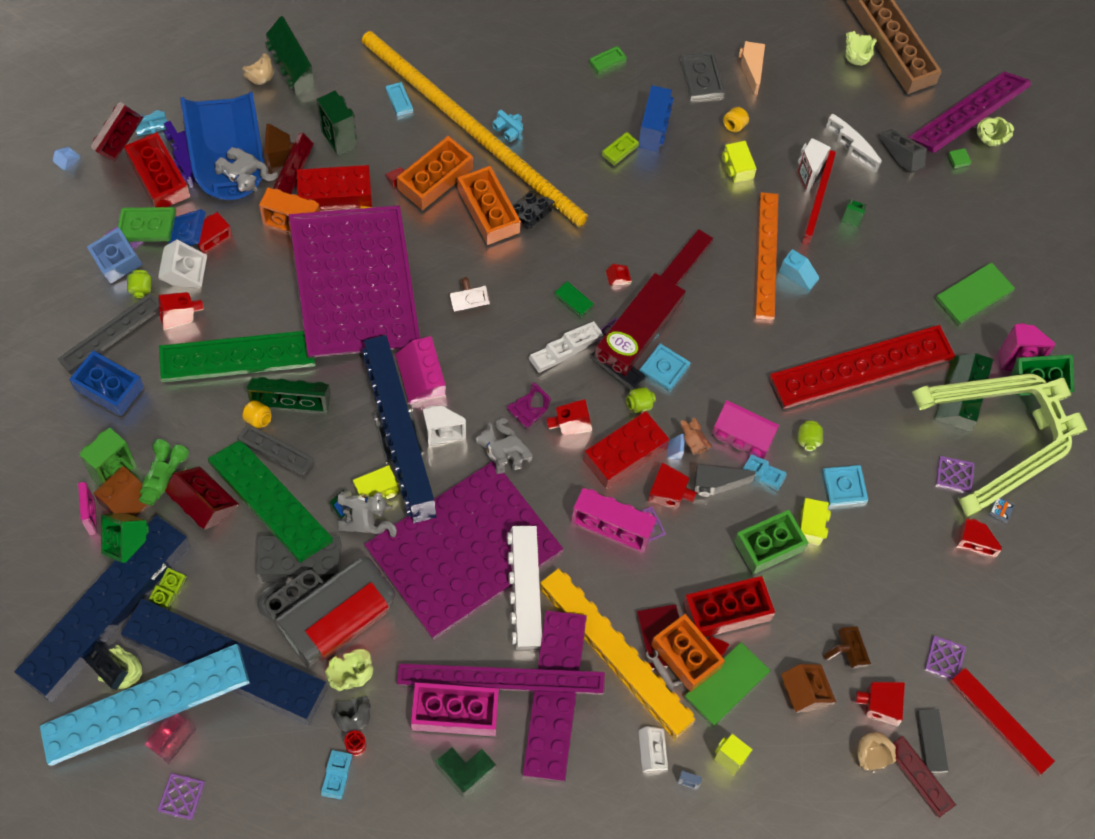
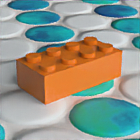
[397,136,473,211]
[457,166,521,245]

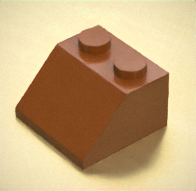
[93,466,148,517]
[781,664,837,712]

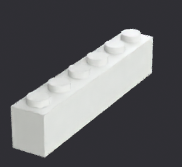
[507,526,542,650]

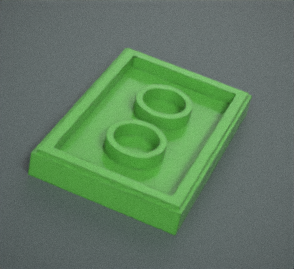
[118,207,176,242]

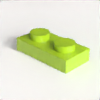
[602,132,639,166]

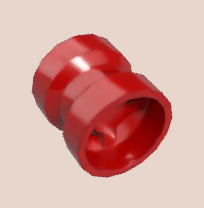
[344,730,367,757]

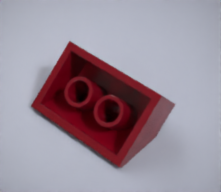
[90,101,144,162]
[165,466,239,529]

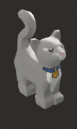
[215,147,279,192]
[476,418,533,474]
[338,490,397,537]

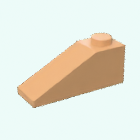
[739,41,765,95]

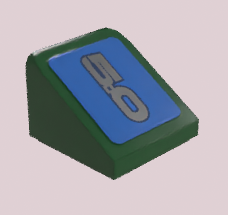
[329,489,352,519]

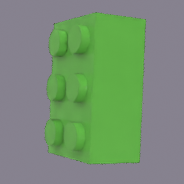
[79,427,137,486]
[734,510,808,575]

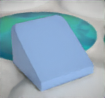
[53,147,81,170]
[667,434,685,460]

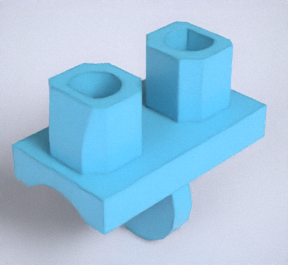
[136,110,167,136]
[492,110,523,142]

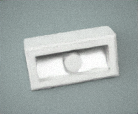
[639,726,668,771]

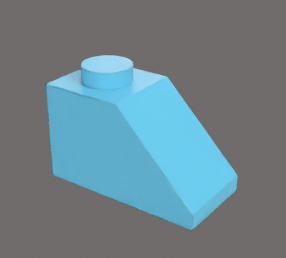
[779,249,820,291]

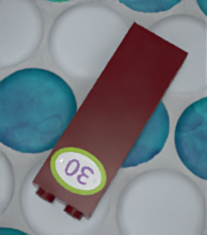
[594,273,686,376]

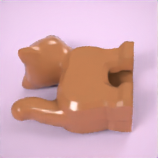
[680,418,713,455]

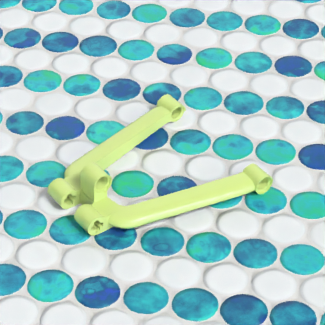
[912,374,1088,516]

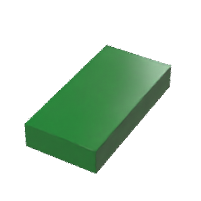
[554,281,594,318]

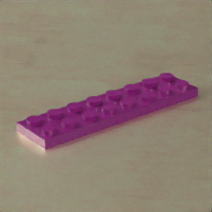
[908,71,1031,153]
[523,611,587,782]

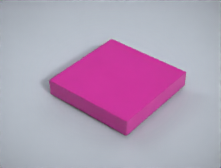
[78,482,97,535]

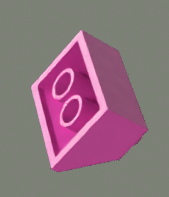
[998,323,1055,371]
[395,336,446,404]
[712,400,779,459]

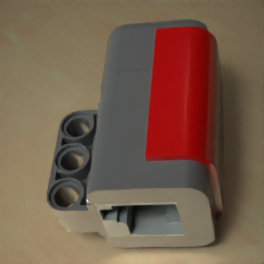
[266,557,395,668]

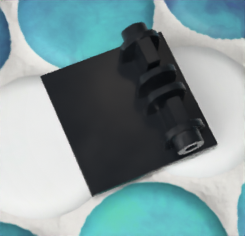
[512,191,555,229]

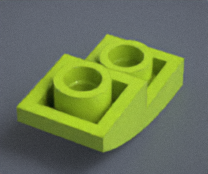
[148,567,187,610]

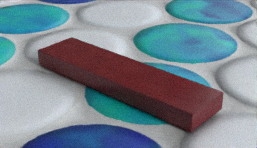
[273,132,314,194]
[661,229,714,285]
[893,735,957,818]

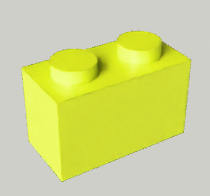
[722,141,757,183]
[353,465,399,499]
[799,498,831,545]
[714,734,753,776]

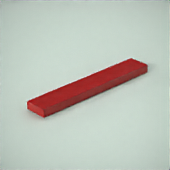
[802,150,836,245]
[950,667,1055,776]

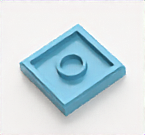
[639,343,691,392]
[822,465,868,506]

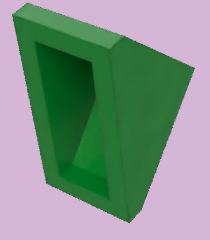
[841,199,866,227]

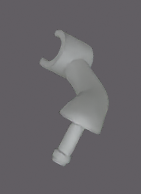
[645,650,683,691]

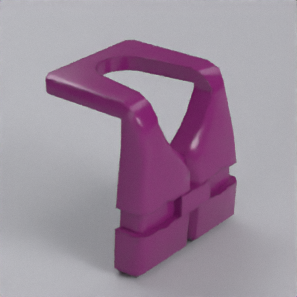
[507,382,551,429]

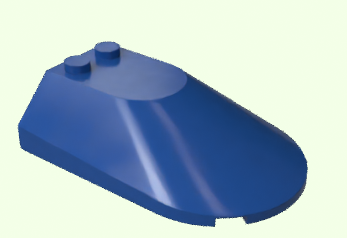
[180,92,264,201]

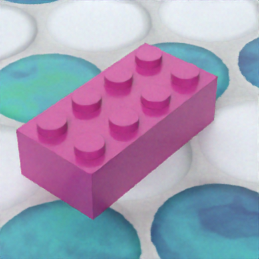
[571,488,657,553]
[411,683,499,736]

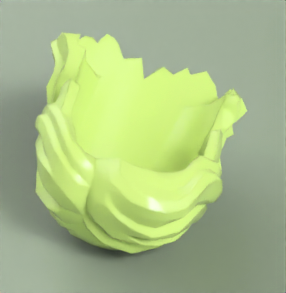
[845,31,877,66]
[977,117,1014,147]
[98,645,142,689]
[325,649,373,691]

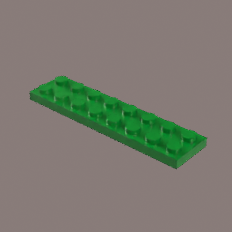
[159,331,315,382]
[208,441,333,563]

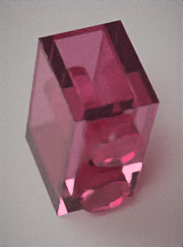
[144,713,196,764]

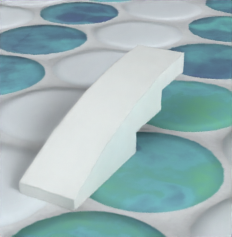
[826,114,882,173]
[529,321,604,373]

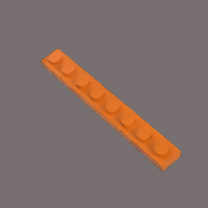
[755,192,778,320]

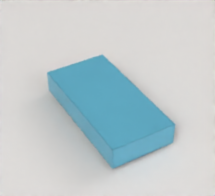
[385,82,413,116]

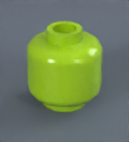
[127,270,152,299]
[626,387,656,414]
[798,421,823,451]

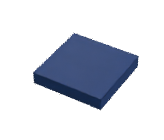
[168,209,206,246]

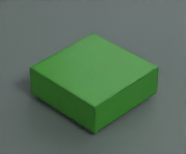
[948,148,971,169]

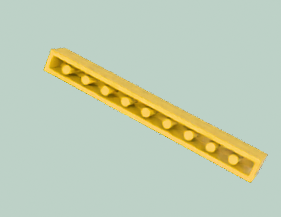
[540,568,695,741]

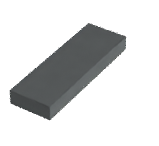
[917,709,949,773]

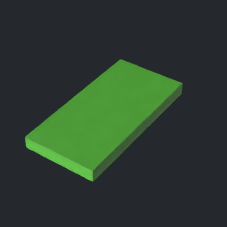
[935,262,1015,325]
[684,642,771,727]

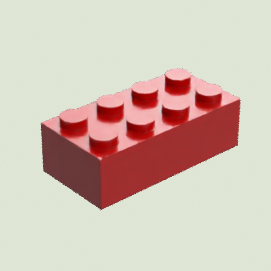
[124,132,190,207]
[297,165,372,210]
[583,411,670,490]
[683,576,775,638]

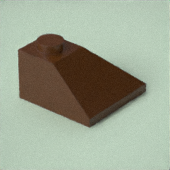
[264,124,294,174]

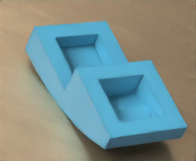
[743,454,787,491]
[321,750,353,800]

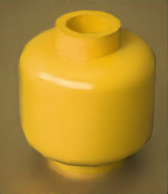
[723,107,749,133]
[242,400,272,429]

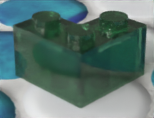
[436,747,496,799]

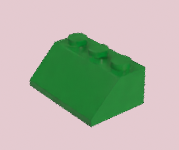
[1011,354,1075,396]
[101,513,149,563]

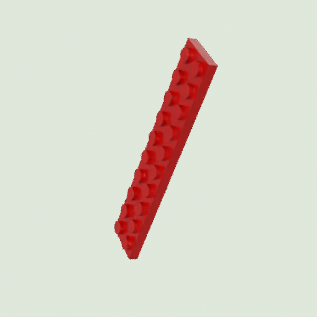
[769,325,955,409]

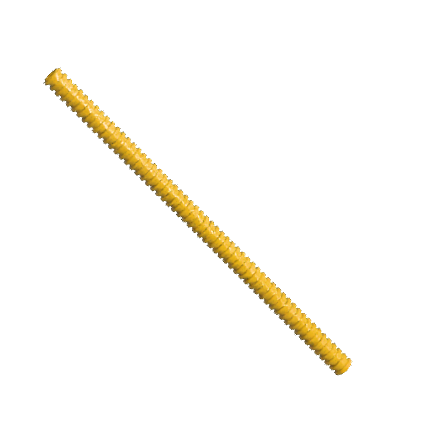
[362,31,588,227]

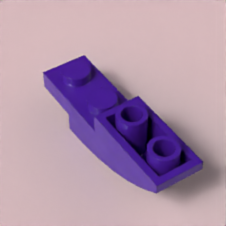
[163,121,195,188]

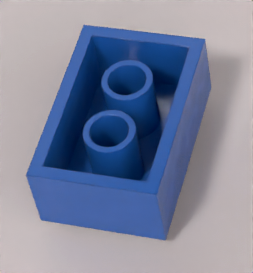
[638,85,674,152]
[69,351,144,417]

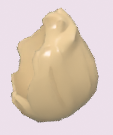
[242,53,274,85]
[858,732,896,771]

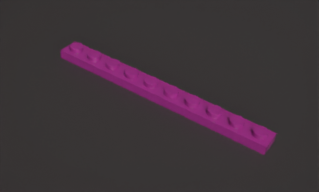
[397,664,605,695]

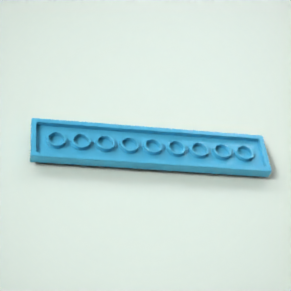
[40,644,250,766]

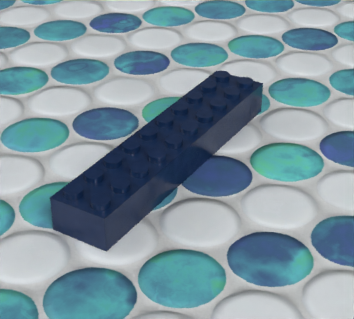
[362,335,437,523]
[14,515,191,703]
[121,599,328,726]

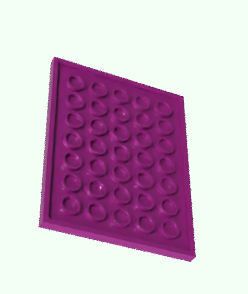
[289,205,420,358]
[364,461,564,640]

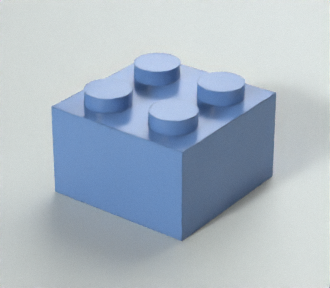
[87,228,143,283]

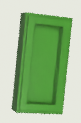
[589,46,627,74]

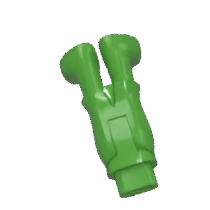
[139,439,189,506]

